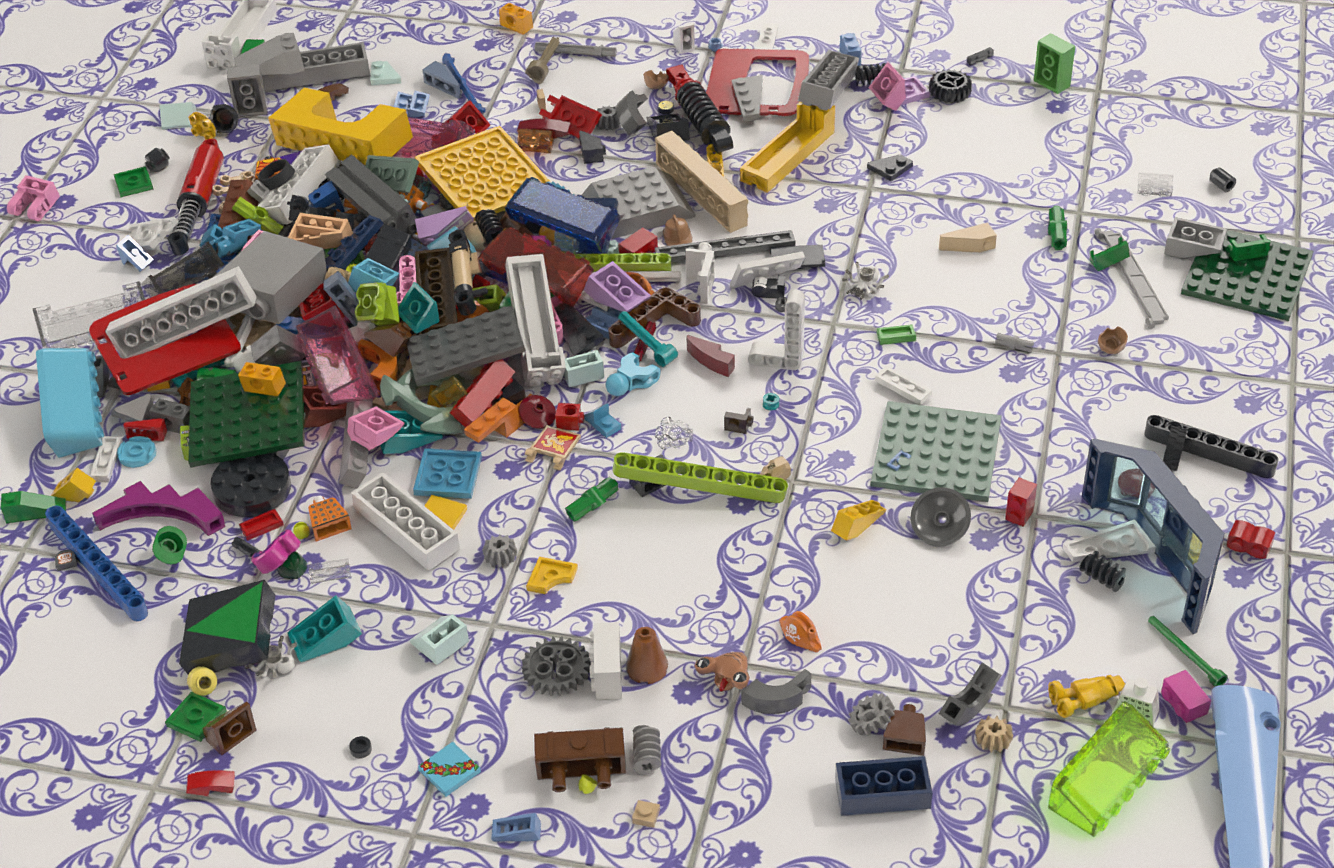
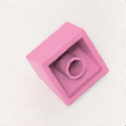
[869,62,906,111]

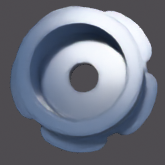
[708,37,723,52]

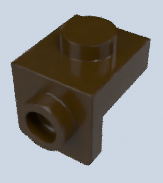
[724,408,754,434]

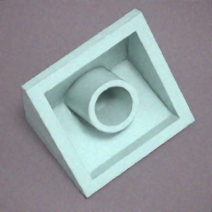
[159,102,196,130]

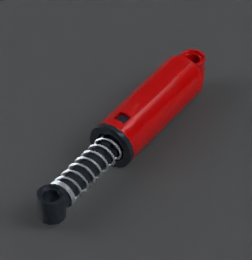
[167,138,224,256]

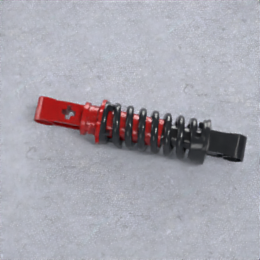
[666,64,734,153]

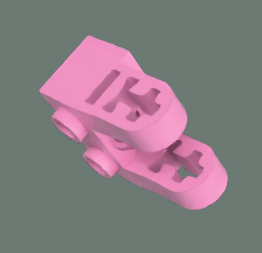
[7,175,60,221]

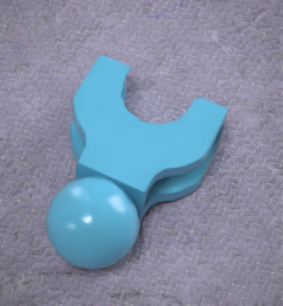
[605,352,661,396]

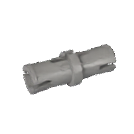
[995,332,1034,353]

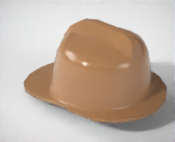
[663,214,692,246]

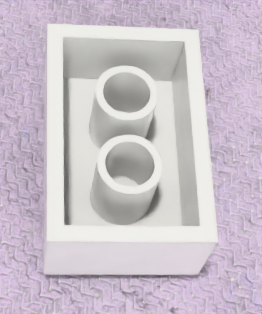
[590,622,622,700]

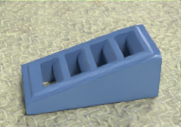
[491,813,541,841]

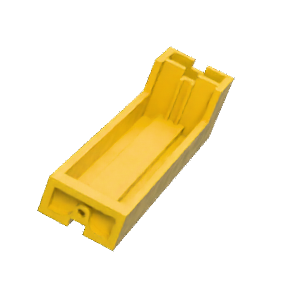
[740,102,835,193]

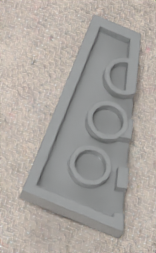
[731,75,763,122]

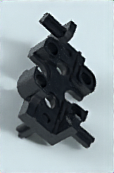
[287,195,380,251]

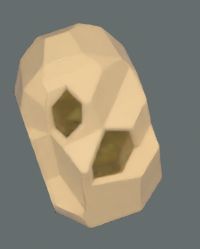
[760,456,791,481]

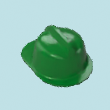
[152,526,187,565]

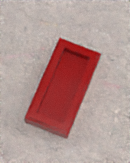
[239,509,284,541]

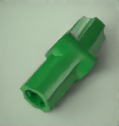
[565,477,619,522]

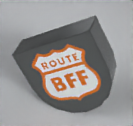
[55,550,78,571]

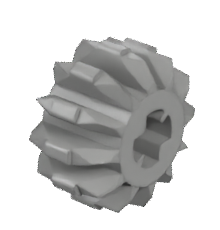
[482,534,517,568]

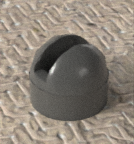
[775,297,787,312]

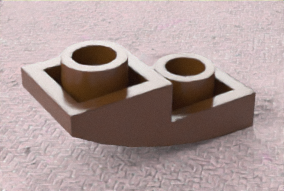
[318,83,349,101]

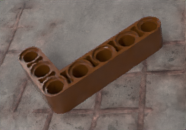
[608,287,701,348]

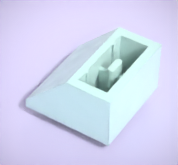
[563,350,604,387]
[410,614,469,665]

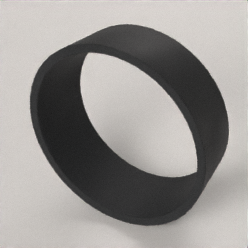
[258,159,295,190]

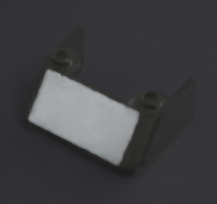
[141,241,224,297]

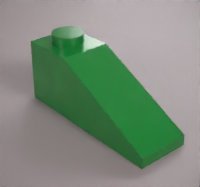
[0,491,67,524]

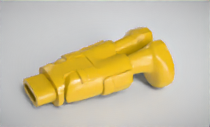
[1048,674,1125,718]

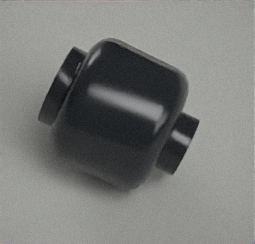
[144,148,170,172]

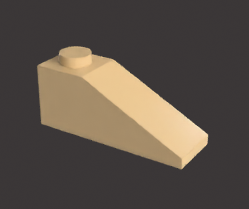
[939,223,997,253]

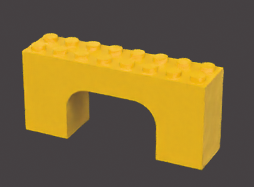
[268,87,413,166]

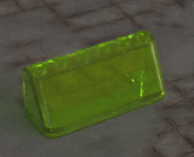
[1048,701,1171,837]

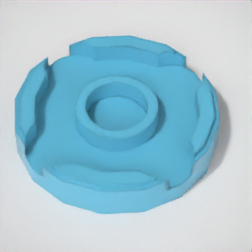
[117,436,156,468]

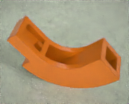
[358,339,398,391]

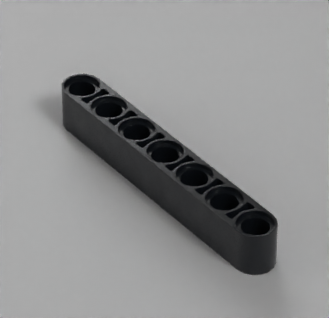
[1144,415,1278,478]

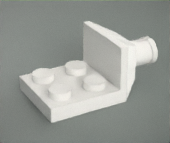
[686,242,715,304]

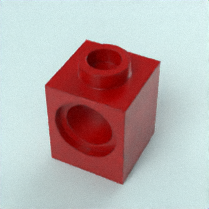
[555,403,585,431]

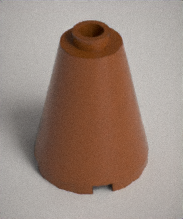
[626,627,668,684]

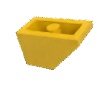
[51,468,96,502]

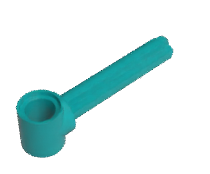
[618,311,678,367]

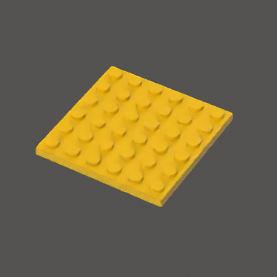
[414,126,551,221]

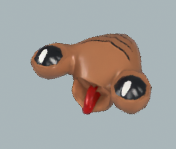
[694,652,750,692]

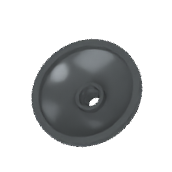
[910,487,971,547]

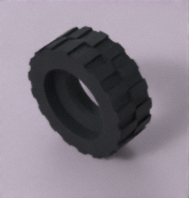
[1163,426,1188,471]

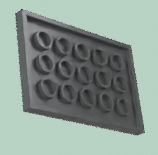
[407,305,526,386]

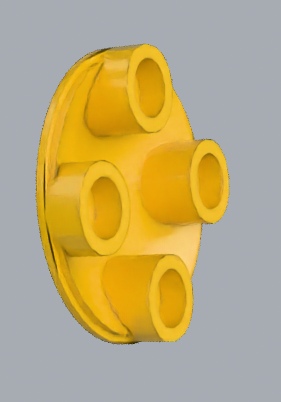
[188,112,216,140]

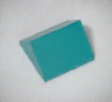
[398,282,439,333]

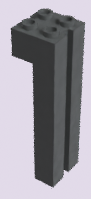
[325,155,417,236]

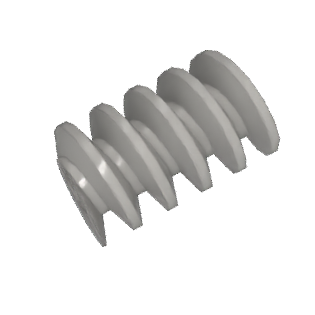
[633,725,661,775]

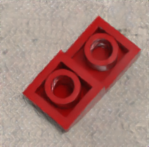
[186,770,235,796]

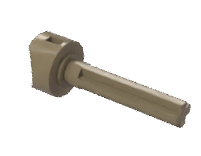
[525,36,560,84]

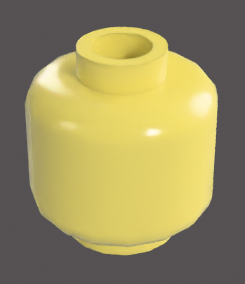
[187,667,217,696]

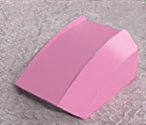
[347,407,405,451]

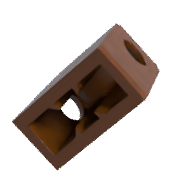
[883,704,926,756]

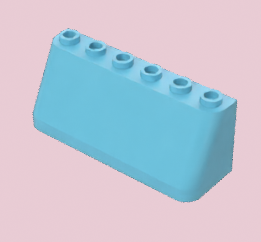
[36,348,104,458]

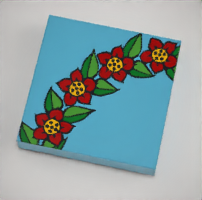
[418,742,481,797]

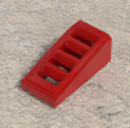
[123,419,167,441]

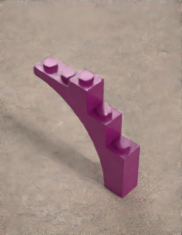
[92,481,226,536]

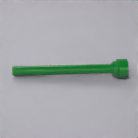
[1148,616,1228,687]

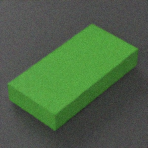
[876,324,916,345]

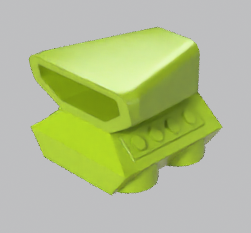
[355,282,399,325]

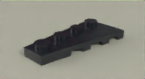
[554,300,605,356]

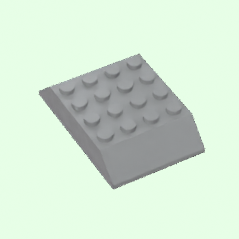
[578,166,696,239]

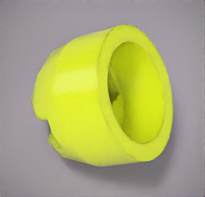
[293,522,310,539]
[578,774,597,794]

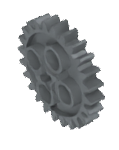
[522,636,591,696]

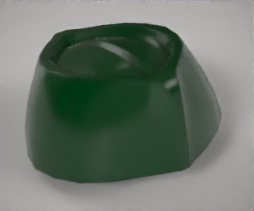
[277,551,307,579]

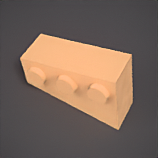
[288,213,353,249]

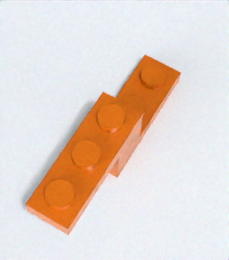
[464,393,541,443]

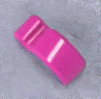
[251,529,301,574]

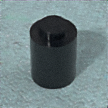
[1209,167,1236,192]

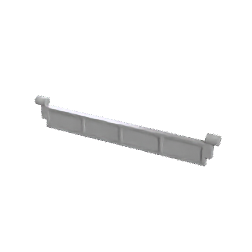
[1094,228,1169,329]

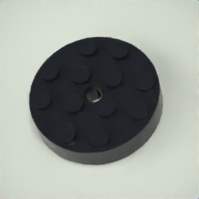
[210,453,291,517]

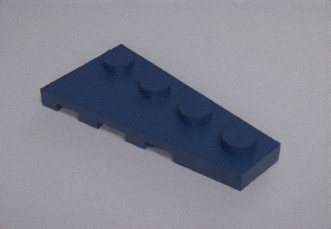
[325,215,384,271]

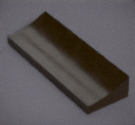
[415,248,458,334]

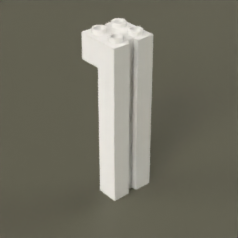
[202,0,277,70]
[505,254,566,387]

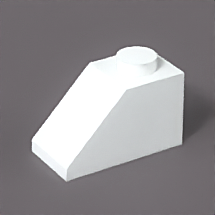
[673,23,695,54]

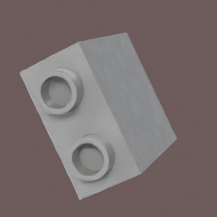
[214,231,327,324]

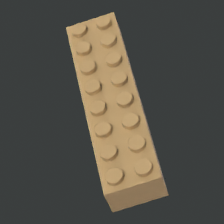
[655,131,748,233]

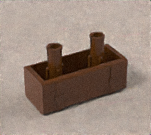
[534,727,626,792]

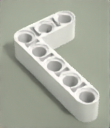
[748,289,805,370]

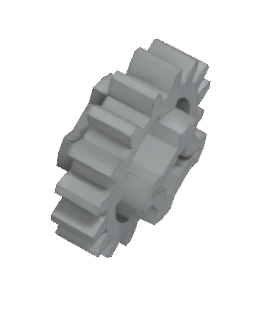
[848,693,895,736]

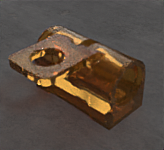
[518,129,554,153]

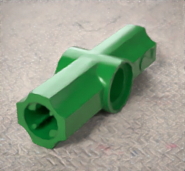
[1048,206,1067,250]

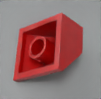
[442,100,491,139]

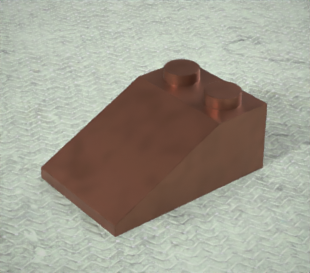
[304,385,351,428]

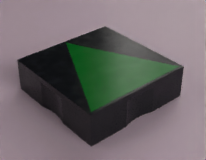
[179,579,276,675]

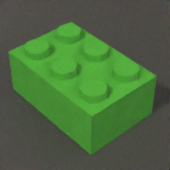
[1033,33,1075,94]

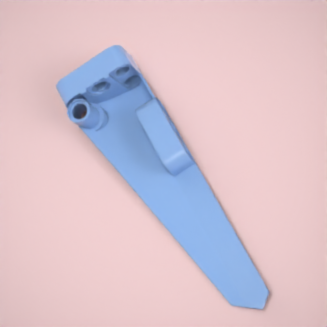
[1211,685,1281,868]

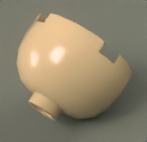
[463,221,489,256]

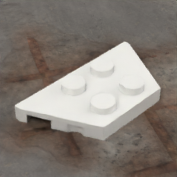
[128,217,179,251]

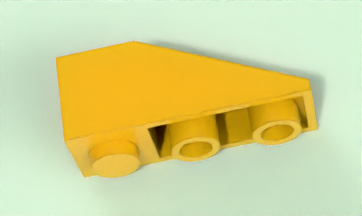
[831,500,887,541]

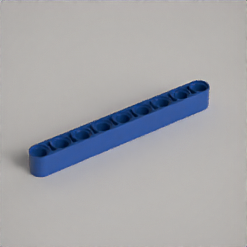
[45,506,148,621]

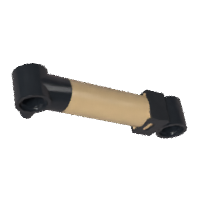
[448,230,488,316]

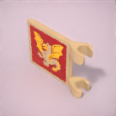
[525,425,581,470]

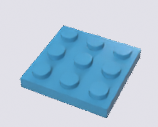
[413,448,482,499]

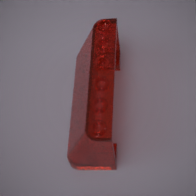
[478,227,594,307]

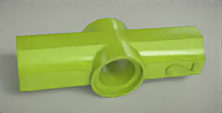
[232,197,284,235]

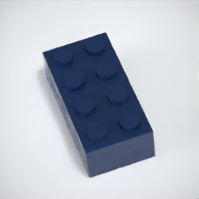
[835,756,933,816]

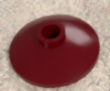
[519,395,556,429]

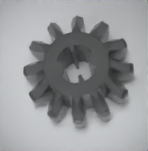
[596,106,620,131]

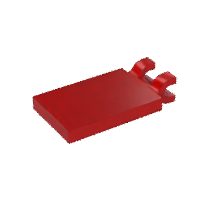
[539,95,602,140]

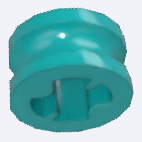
[762,393,780,411]

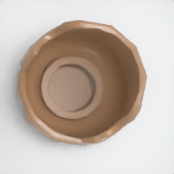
[643,70,669,90]
[1098,326,1128,354]

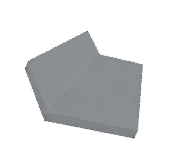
[110,393,153,422]

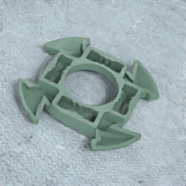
[380,359,472,434]

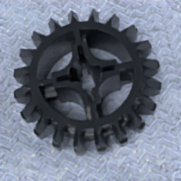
[929,69,972,103]

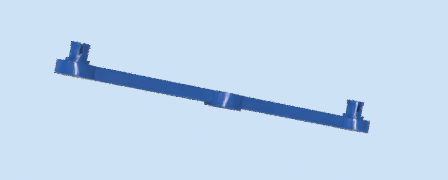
[442,53,486,113]

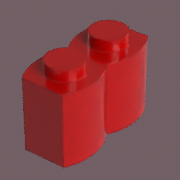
[1226,520,1275,559]

